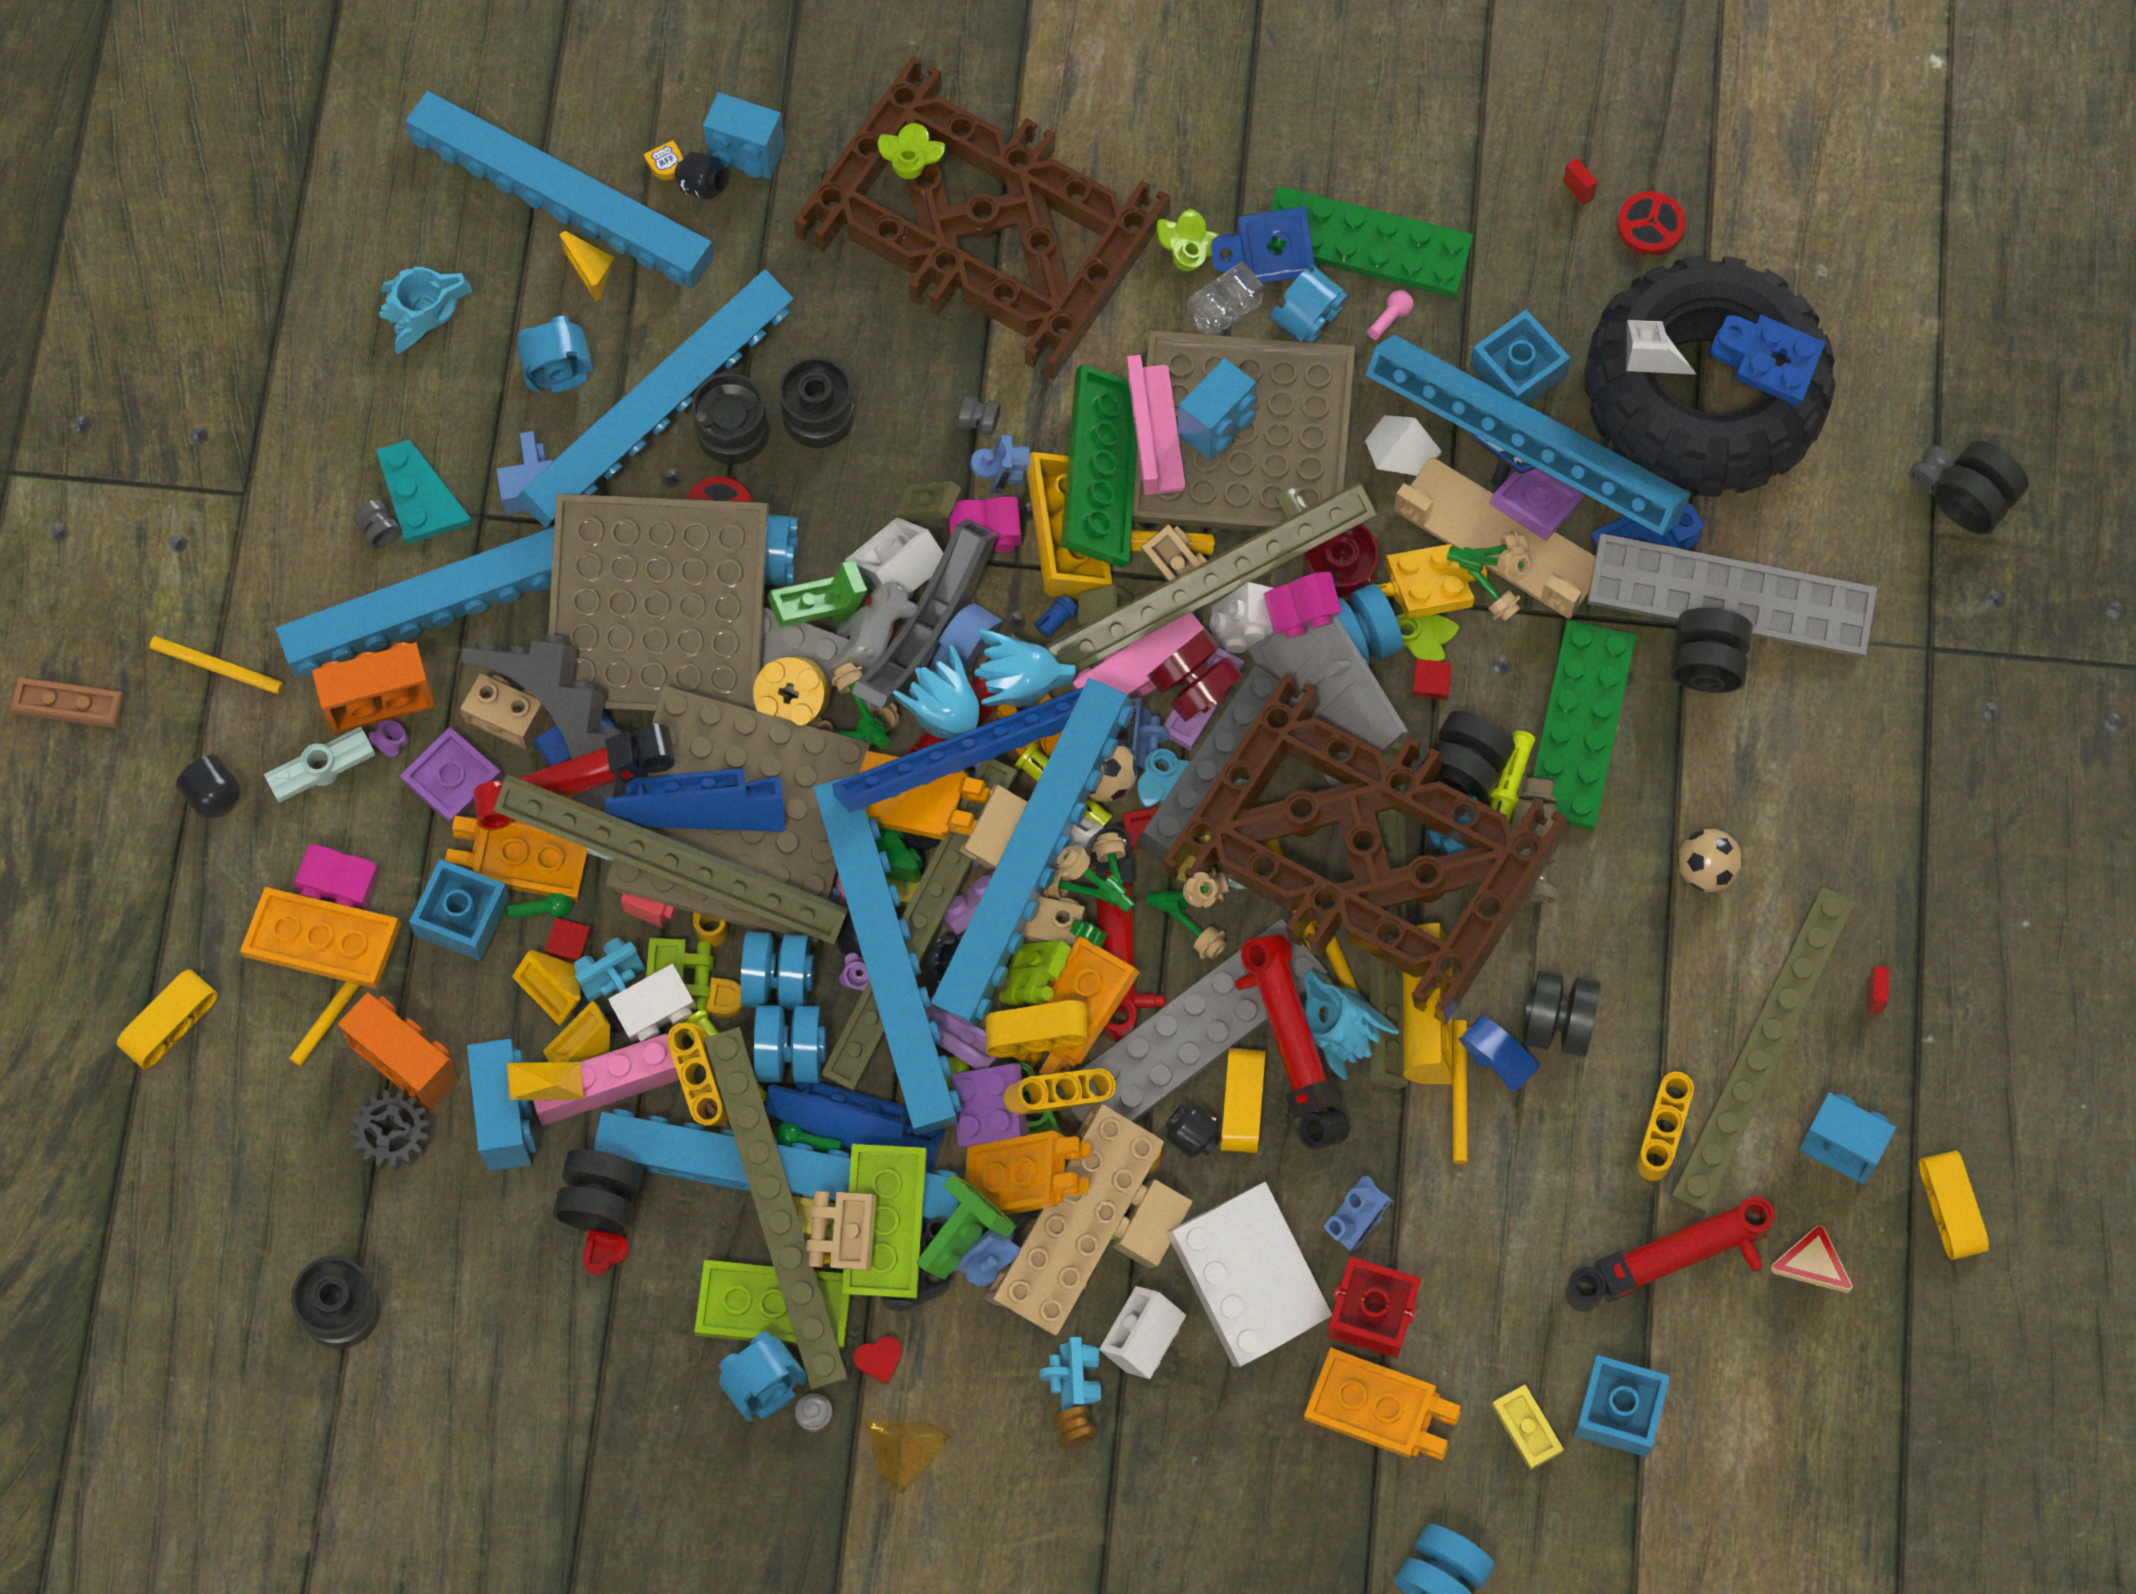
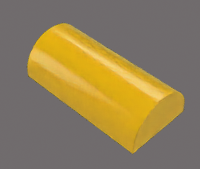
[1026,452,1113,599]
[1402,923,1453,1085]

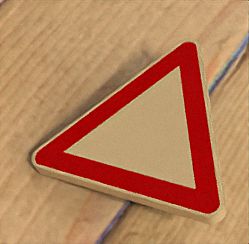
[1771,1225,1853,1293]

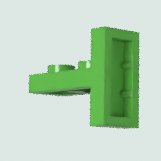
[767,560,867,628]
[916,1174,1016,1280]

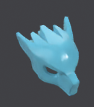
[379,267,472,354]
[974,629,1075,707]
[893,644,979,739]
[1303,970,1399,1080]

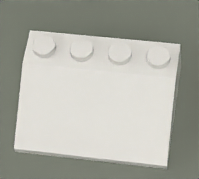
[1166,1182,1332,1367]

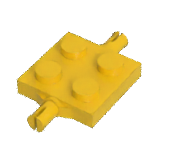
[1377,544,1487,619]

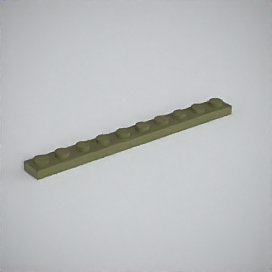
[1046,482,1377,673]
[1369,743,1408,1089]
[821,759,1018,1092]
[493,774,848,945]
[1671,886,1855,1215]
[704,1027,848,1391]

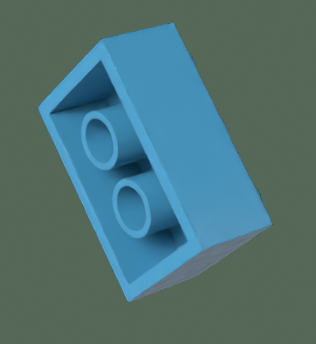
[467,1039,537,1171]

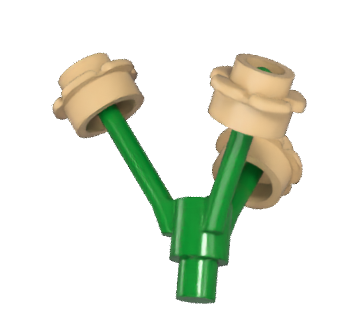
[1447,530,1530,621]
[807,663,899,749]
[1042,832,1135,914]
[1147,867,1229,959]

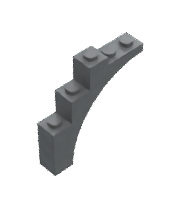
[852,519,998,709]
[461,635,626,813]

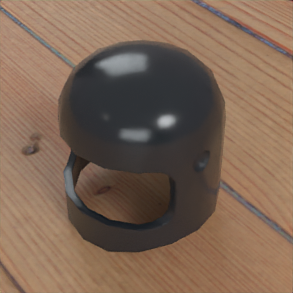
[175,754,241,819]

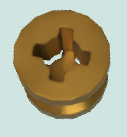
[1052,1405,1097,1448]

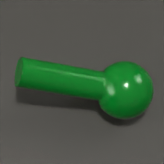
[505,893,574,920]
[774,1122,844,1153]

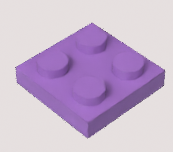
[1489,468,1585,541]
[400,727,502,825]
[951,1064,1028,1148]

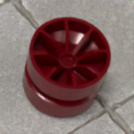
[1302,524,1379,606]
[1147,628,1243,723]

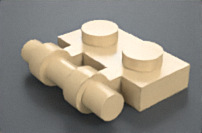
[806,1191,877,1271]

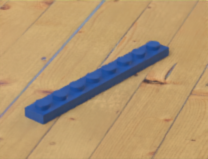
[832,687,1084,813]

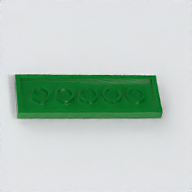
[1267,186,1474,299]
[1061,364,1138,568]
[1532,620,1636,832]

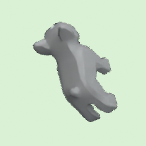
[827,582,918,677]

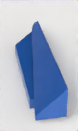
[605,768,785,832]
[765,1082,946,1174]

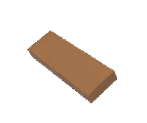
[10,677,124,728]

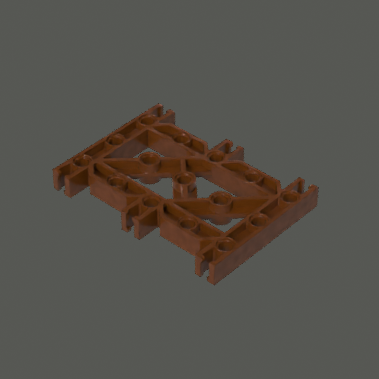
[794,56,1170,380]
[1162,674,1568,1024]

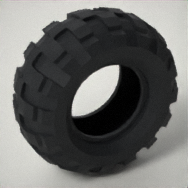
[1585,255,1836,497]

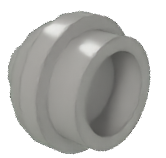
[795,1393,833,1431]

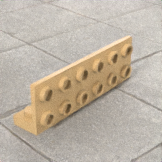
[1394,457,1595,620]
[984,1104,1164,1335]

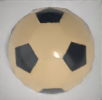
[1088,741,1138,802]
[1677,829,1743,892]

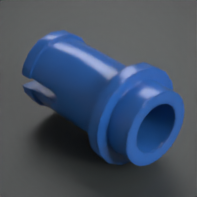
[1033,594,1078,639]

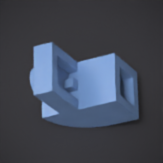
[497,431,552,514]
[929,603,1003,676]

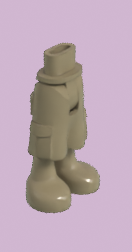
[1510,778,1559,903]

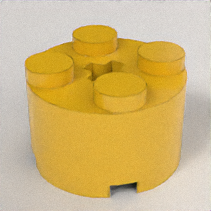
[753,656,830,725]

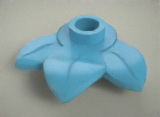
[1137,749,1190,808]

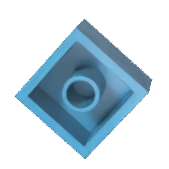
[703,92,785,180]
[1470,309,1571,405]
[1178,358,1257,461]
[409,859,511,962]
[1798,1092,1896,1185]
[1573,1355,1670,1457]

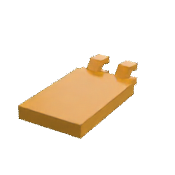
[859,751,991,840]
[445,816,588,902]
[1013,936,1140,1087]
[965,1130,1091,1215]
[1304,1347,1461,1461]

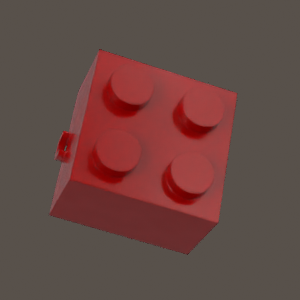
[1326,1256,1422,1359]

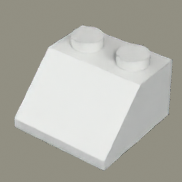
[845,517,943,600]

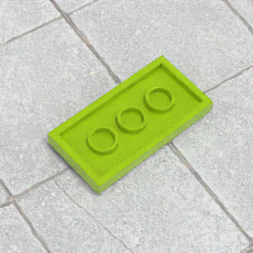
[842,1144,927,1299]
[694,1260,851,1350]

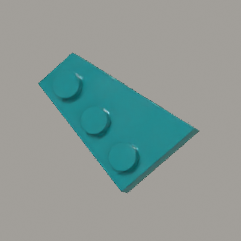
[376,440,473,545]

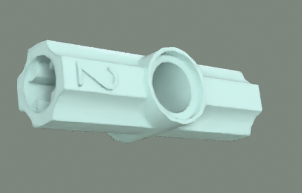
[264,726,375,803]

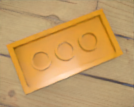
[240,887,401,989]

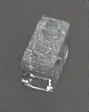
[1187,261,1264,335]

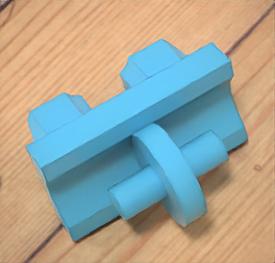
[574,937,645,1002]
[1039,1337,1101,1412]

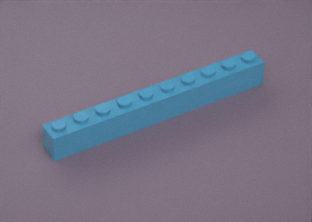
[405,90,714,289]
[517,269,794,528]
[1366,335,1691,536]
[275,527,554,678]
[931,678,1134,1027]
[813,775,962,1136]
[593,1109,961,1225]

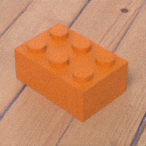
[312,642,436,735]
[337,992,459,1113]

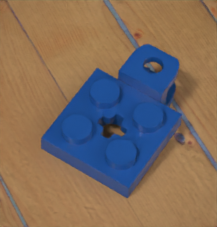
[1211,205,1315,285]
[1710,314,1826,406]
[1590,504,1704,550]

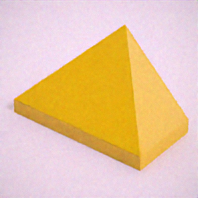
[559,231,615,302]
[512,950,580,1026]
[543,1000,610,1062]
[506,1062,583,1100]

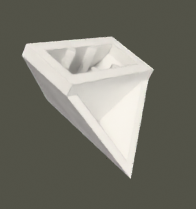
[1626,320,1696,374]
[1365,415,1442,476]

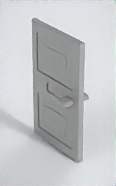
[1247,616,1408,788]

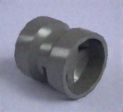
[958,395,1001,436]
[1908,445,1956,494]
[353,500,401,549]

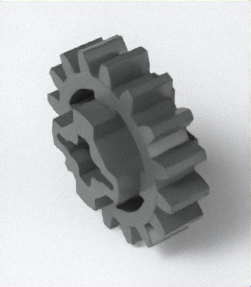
[350,1090,432,1171]

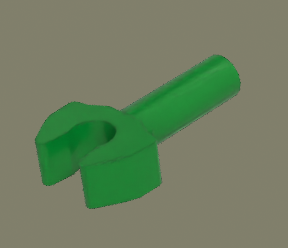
[1069,918,1108,947]

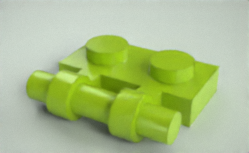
[646,938,714,1014]
[999,940,1071,1007]

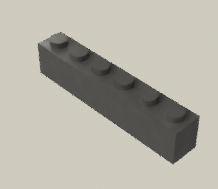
[1135,665,1280,862]

